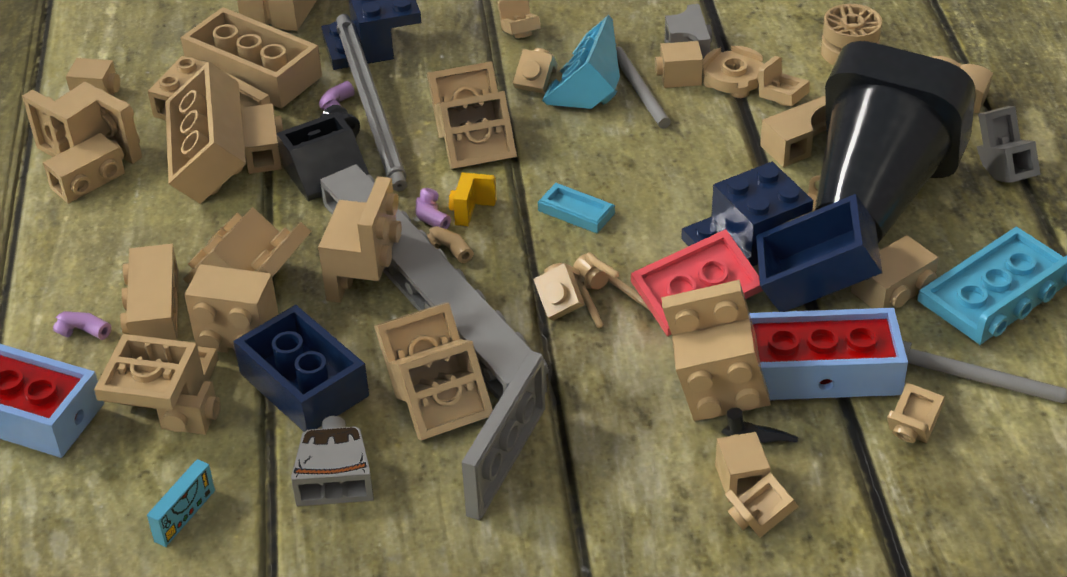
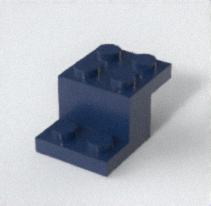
[321,0,422,70]
[681,161,814,266]

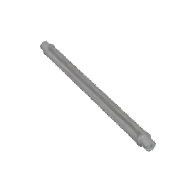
[336,14,407,191]

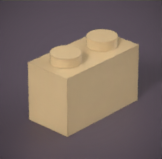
[851,235,939,308]

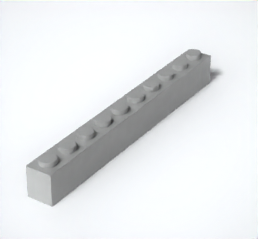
[320,164,549,400]

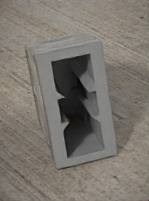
[291,416,374,506]

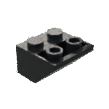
[276,112,369,201]

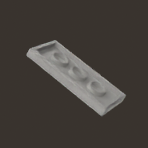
[462,350,545,520]

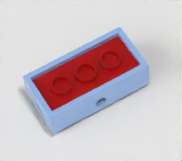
[750,308,908,400]
[0,344,104,458]

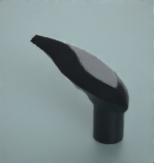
[721,408,798,443]

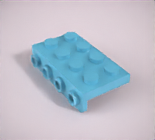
[917,226,1067,345]

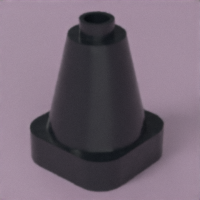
[815,41,975,243]

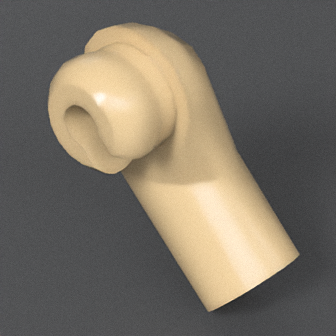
[426,226,474,263]

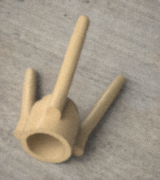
[573,252,650,328]

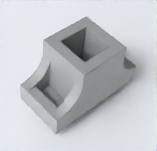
[664,4,712,59]

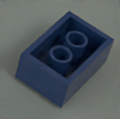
[233,305,370,432]

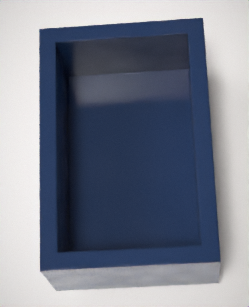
[756,194,882,312]

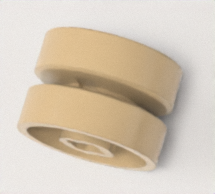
[821,4,882,65]

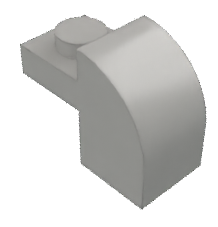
[977,106,1041,183]

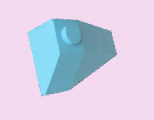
[542,15,620,109]

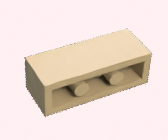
[120,243,179,341]

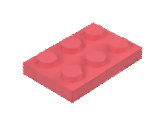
[630,229,763,336]

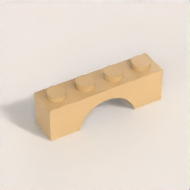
[760,96,826,167]

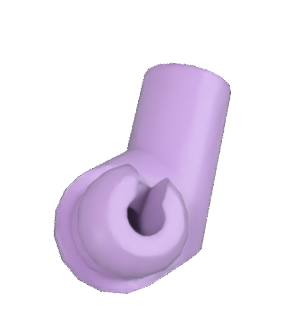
[319,81,355,110]
[416,188,451,229]
[53,311,111,340]

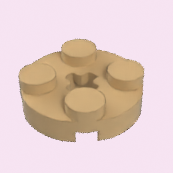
[702,46,764,98]

